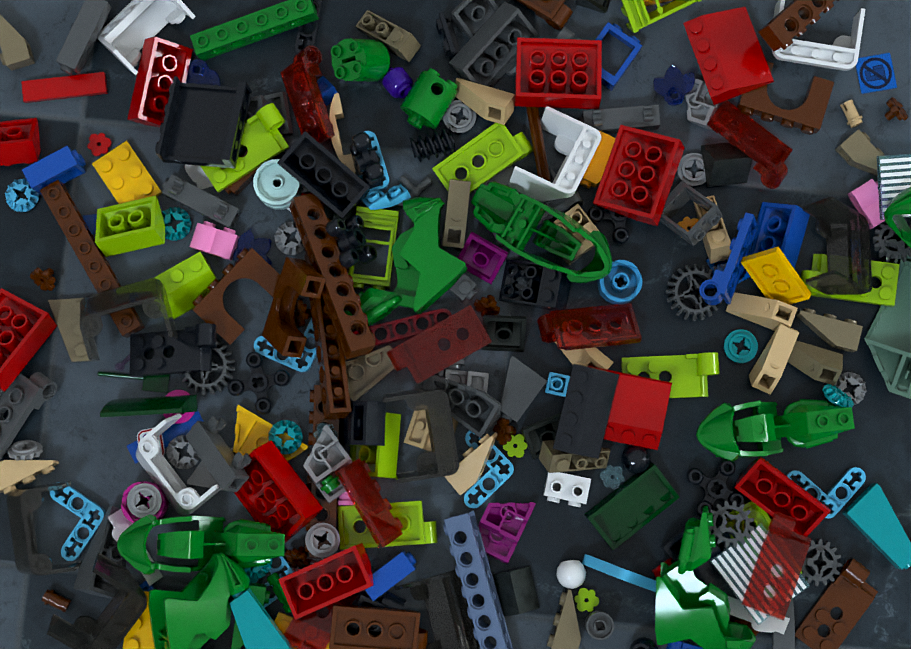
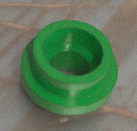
[320,475,341,494]

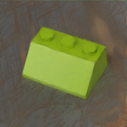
[95,196,165,257]
[145,252,218,322]
[349,413,401,478]

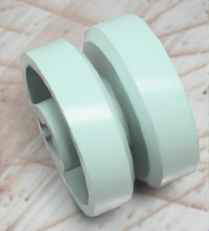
[253,159,302,210]

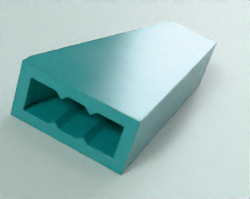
[842,483,911,570]
[230,587,294,649]

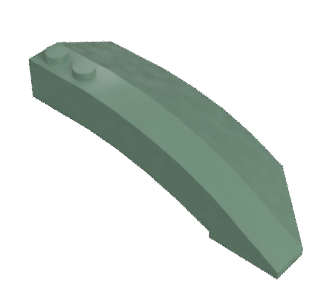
[864,245,911,399]

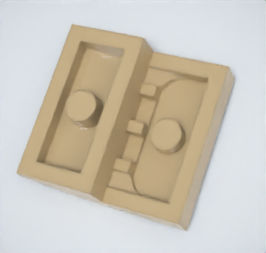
[404,402,458,457]

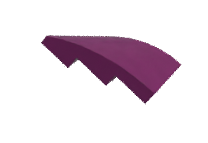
[478,502,536,564]

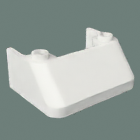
[97,0,196,75]
[772,0,865,71]
[508,106,601,202]
[136,413,221,516]

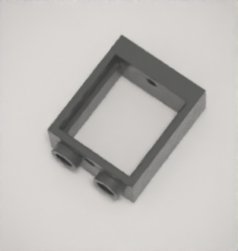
[660,181,723,246]

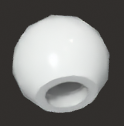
[556,560,586,589]

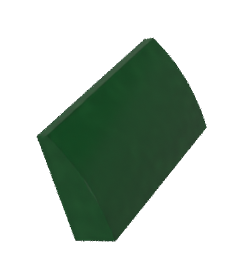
[100,394,197,417]
[584,462,680,550]

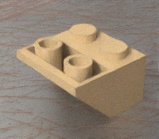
[553,204,599,266]

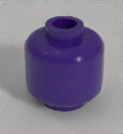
[382,67,413,98]

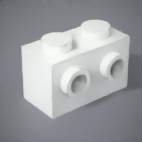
[543,472,591,507]

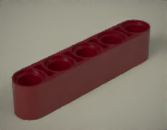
[353,309,452,347]

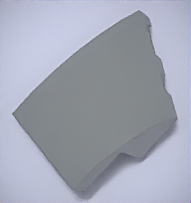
[303,425,364,504]

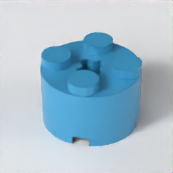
[598,260,642,305]

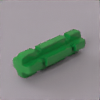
[267,573,291,613]

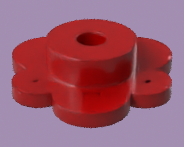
[87,133,112,157]

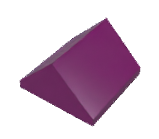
[458,232,508,284]

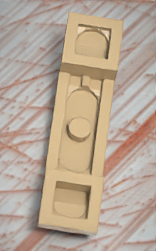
[329,93,356,174]

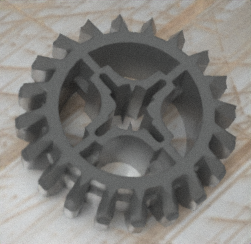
[666,264,722,321]
[180,340,236,396]

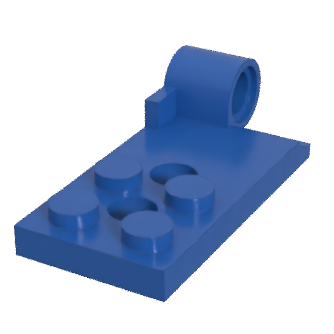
[699,213,759,305]

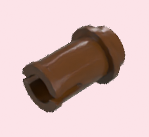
[41,589,71,613]

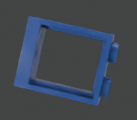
[595,22,642,91]
[22,146,86,195]
[365,550,417,601]

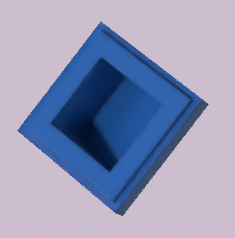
[309,76,338,107]

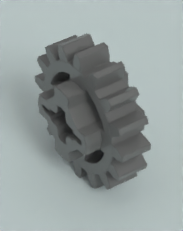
[873,219,911,264]
[710,501,754,548]
[795,539,842,586]

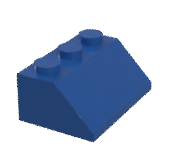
[749,202,810,269]

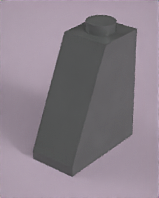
[501,356,547,424]

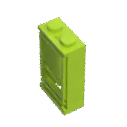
[621,0,701,33]
[348,206,400,291]

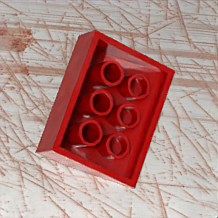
[683,6,774,105]
[515,37,602,109]
[593,125,685,226]
[0,288,57,392]
[589,366,672,450]
[234,441,323,543]

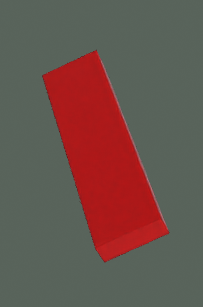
[21,72,108,103]

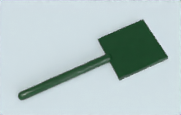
[97,372,170,393]

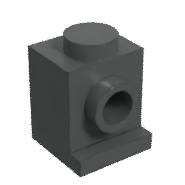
[450,274,480,306]

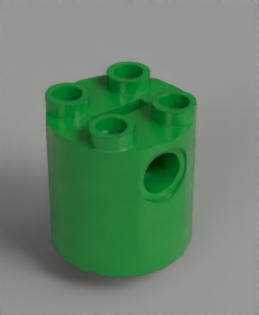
[331,38,390,82]
[400,68,458,129]

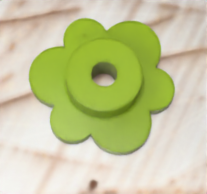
[503,434,527,458]
[574,588,599,612]

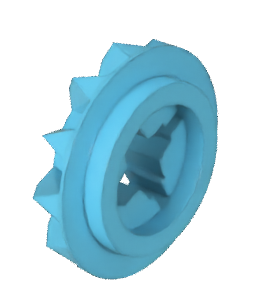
[5,178,39,212]

